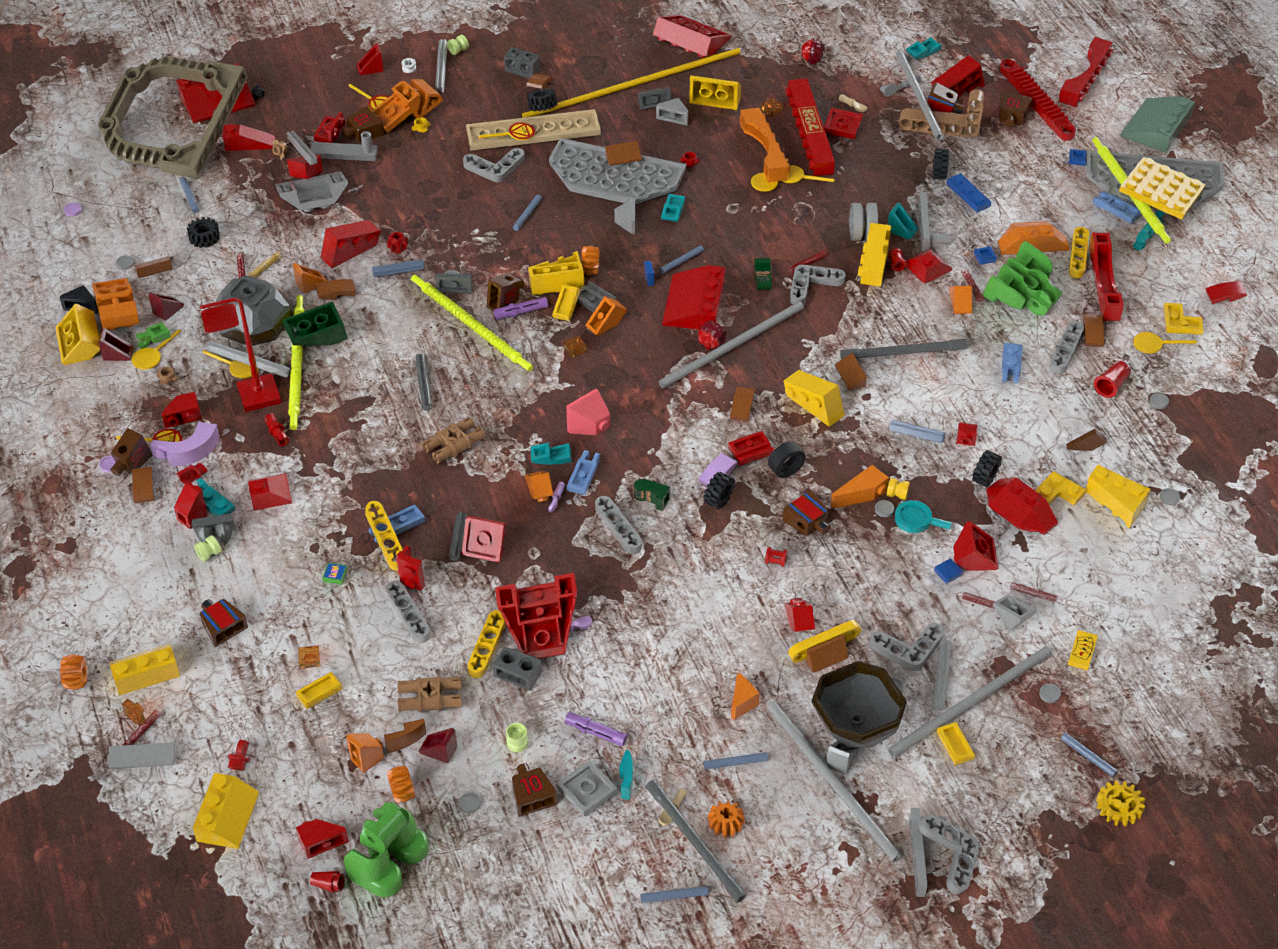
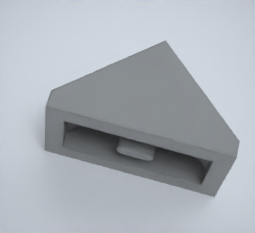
[656,98,688,126]
[614,198,635,234]
[993,594,1036,631]
[827,741,858,774]

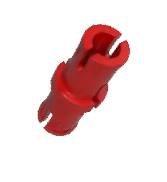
[264,413,290,447]

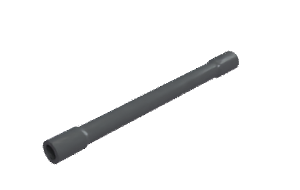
[840,339,967,360]
[646,779,747,903]

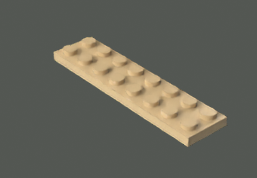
[466,109,601,151]

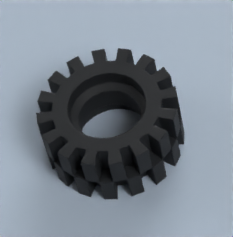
[527,88,558,111]
[932,148,949,179]
[187,217,220,248]
[972,450,1002,487]
[703,472,735,509]

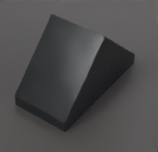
[59,285,98,314]

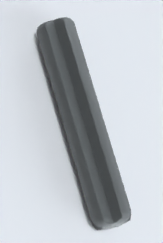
[449,512,467,562]

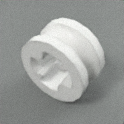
[402,58,416,73]

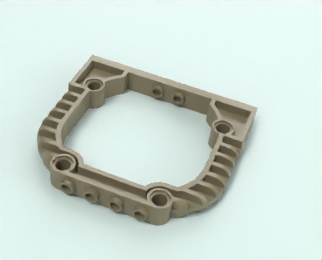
[98,56,248,179]

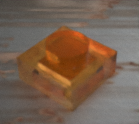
[761,97,784,117]
[563,336,587,358]
[298,645,321,669]
[121,698,146,726]

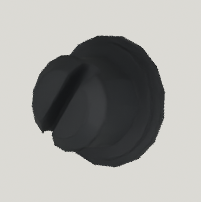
[251,85,265,99]

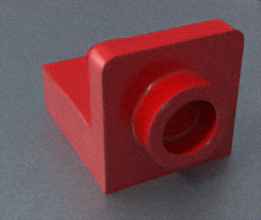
[956,423,977,446]

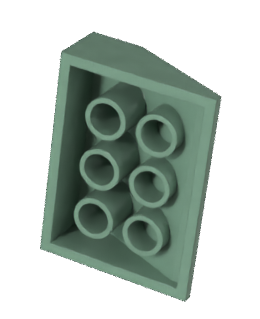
[1120,96,1195,153]

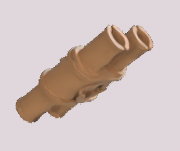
[421,417,486,464]
[398,675,462,713]

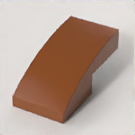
[526,73,552,89]
[316,279,356,300]
[1083,314,1104,347]
[730,387,755,422]
[132,467,154,504]
[384,719,426,754]

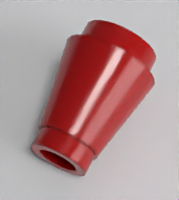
[310,871,345,893]

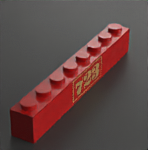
[785,78,835,176]

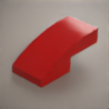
[1205,281,1247,305]

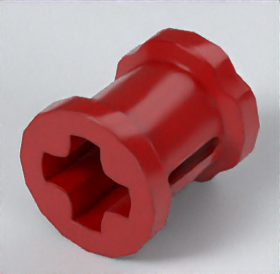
[887,248,907,272]
[765,546,788,567]

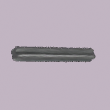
[415,353,432,411]

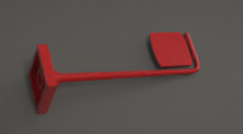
[200,298,281,412]

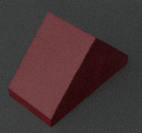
[148,293,184,321]
[98,328,134,361]
[418,727,457,763]

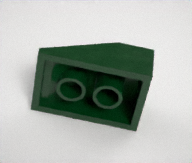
[282,301,348,345]

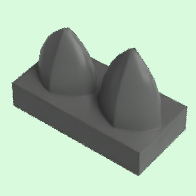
[637,87,671,110]
[436,273,472,293]
[192,514,234,544]

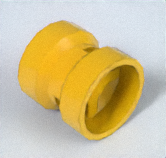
[887,478,910,500]

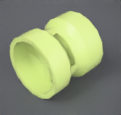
[447,35,469,55]
[194,535,222,562]
[506,723,528,752]

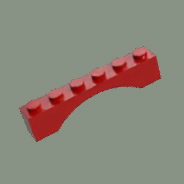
[1058,37,1114,107]
[1089,232,1124,321]

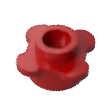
[680,152,700,167]

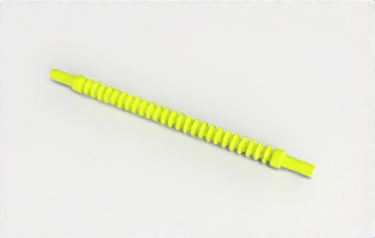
[1092,137,1171,244]
[411,275,533,372]
[288,295,305,430]

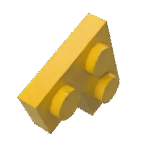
[1163,303,1204,335]
[1035,471,1086,506]

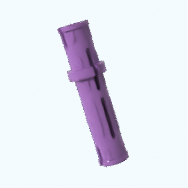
[494,297,548,320]
[564,711,628,747]

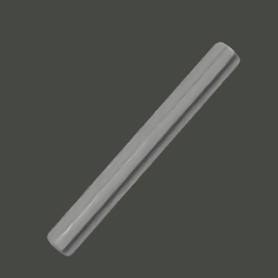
[435,39,447,93]
[287,131,318,165]
[208,341,291,378]

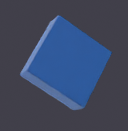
[1069,149,1087,166]
[974,246,997,265]
[644,261,654,286]
[934,558,963,584]

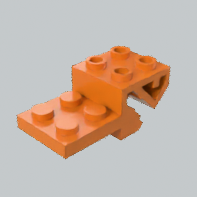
[372,79,443,132]
[92,278,139,330]

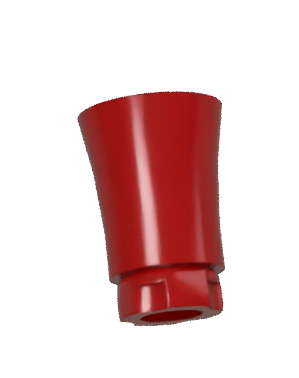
[1094,361,1131,398]

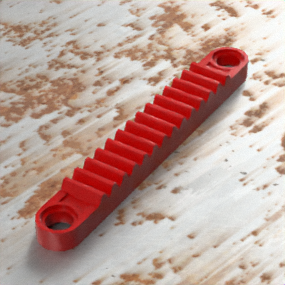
[1000,59,1076,141]

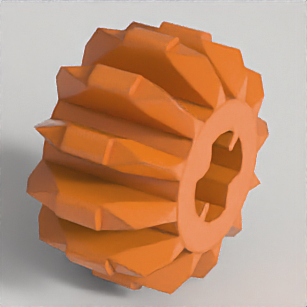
[581,246,599,276]
[59,654,88,690]
[387,765,415,803]
[708,800,745,839]

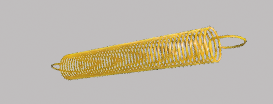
[246,250,282,278]

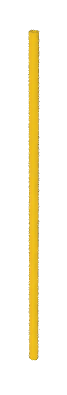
[522,48,741,118]

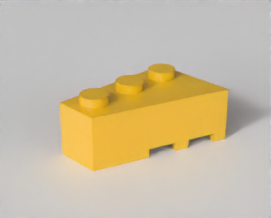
[858,223,891,286]
[528,251,584,295]
[784,370,845,427]
[1086,465,1150,529]

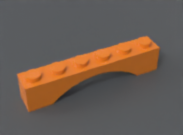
[740,107,790,183]

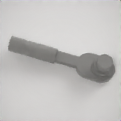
[880,76,921,97]

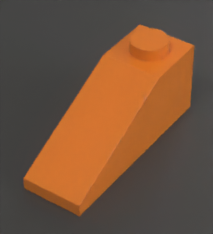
[830,465,889,509]

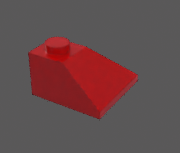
[906,248,952,284]
[248,473,292,511]
[953,521,999,571]

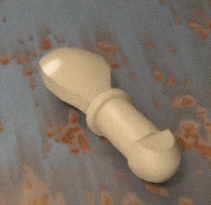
[839,95,868,112]
[659,789,687,826]

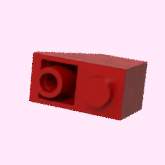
[161,392,202,428]
[174,481,207,529]
[785,598,815,632]

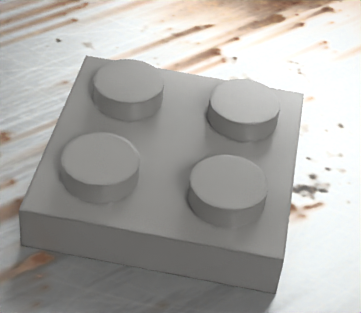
[557,760,618,816]

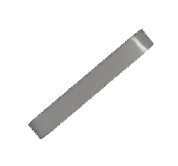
[1050,321,1084,374]
[595,496,642,554]
[386,581,431,643]

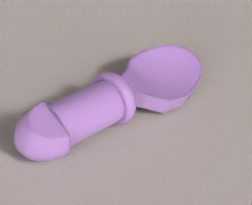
[548,482,565,513]
[570,616,592,632]

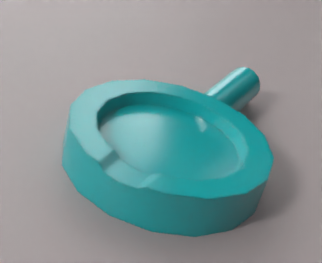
[895,500,952,533]

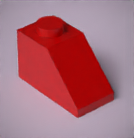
[296,819,349,859]

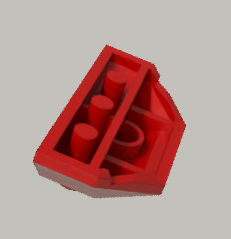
[986,477,1058,535]

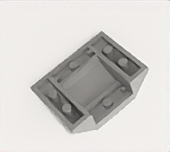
[275,171,348,212]

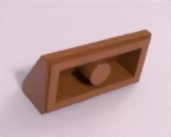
[605,141,642,166]
[134,256,173,278]
[835,353,867,391]
[806,635,848,672]

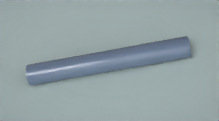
[179,177,199,213]
[513,194,542,231]
[660,245,704,274]
[1061,733,1118,777]
[703,752,768,770]
[640,886,708,903]

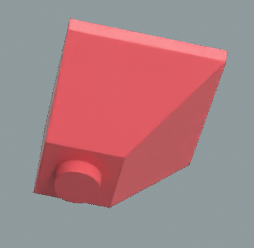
[566,389,611,435]

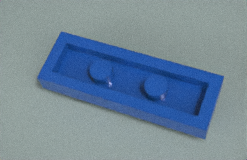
[946,173,991,213]

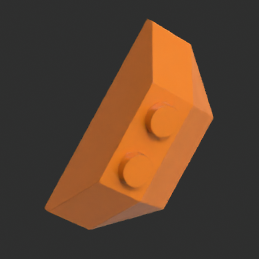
[998,221,1070,255]

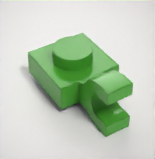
[136,322,171,349]

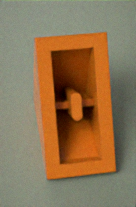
[293,263,327,294]
[949,286,972,314]
[731,673,759,719]

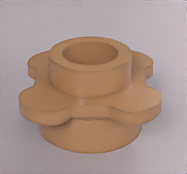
[272,139,288,158]
[156,366,178,385]

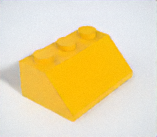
[689,75,741,110]
[55,304,100,365]
[109,643,180,695]
[193,773,259,849]

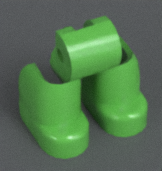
[983,241,1063,316]
[344,801,429,897]

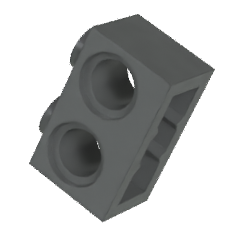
[504,47,540,78]
[492,646,542,691]

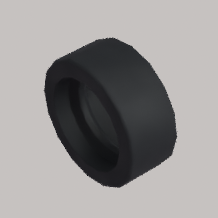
[768,441,806,478]

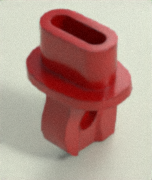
[176,462,208,484]
[228,739,250,771]

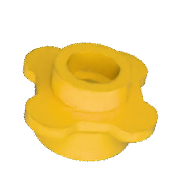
[412,117,430,133]

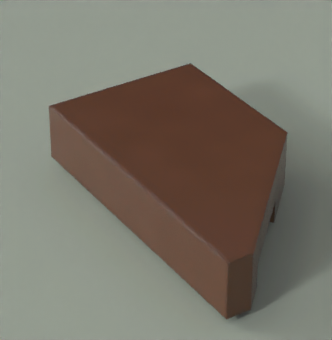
[1066,428,1107,451]

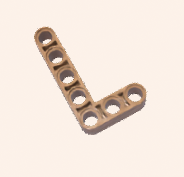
[899,89,984,137]

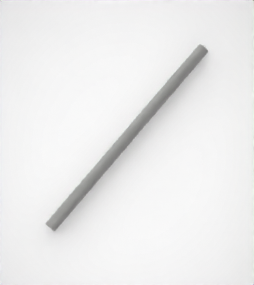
[896,50,944,141]
[659,301,804,389]
[888,646,1051,758]
[767,700,901,862]

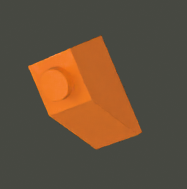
[585,296,627,336]
[525,471,553,502]
[346,733,384,773]

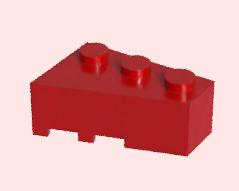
[931,55,985,98]
[320,220,380,268]

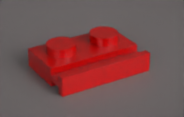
[728,431,775,466]

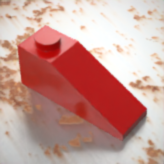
[222,124,276,151]

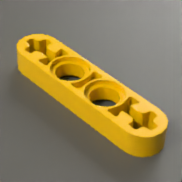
[1068,227,1089,278]
[365,501,403,571]
[467,610,506,678]
[788,620,862,663]

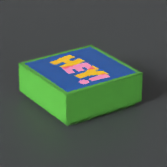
[322,562,348,585]

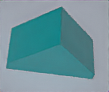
[888,202,918,240]

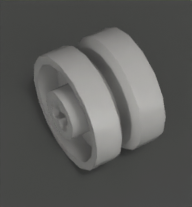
[849,203,878,241]

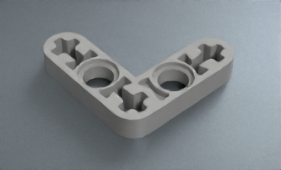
[463,148,525,182]
[790,265,846,305]
[869,623,944,671]
[918,814,979,894]

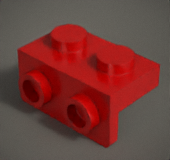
[313,112,346,143]
[396,545,425,591]

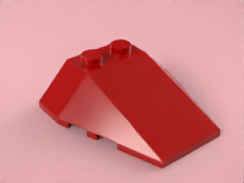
[495,573,577,659]

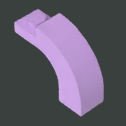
[150,422,219,466]

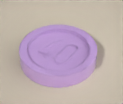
[64,203,82,216]
[100,456,116,472]

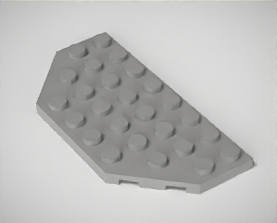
[549,138,686,204]
[1086,151,1224,208]

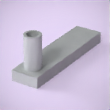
[310,132,378,161]
[918,192,951,251]
[909,808,947,897]

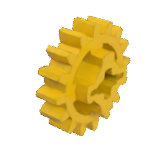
[1096,780,1145,826]

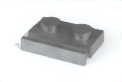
[577,281,616,312]

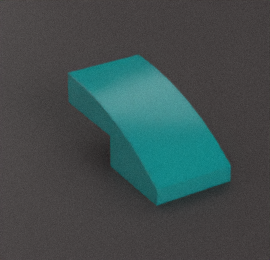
[906,37,941,59]
[661,194,685,222]
[530,442,572,465]
[619,750,633,800]

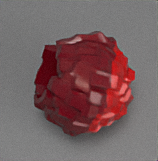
[801,38,825,65]
[698,320,727,350]

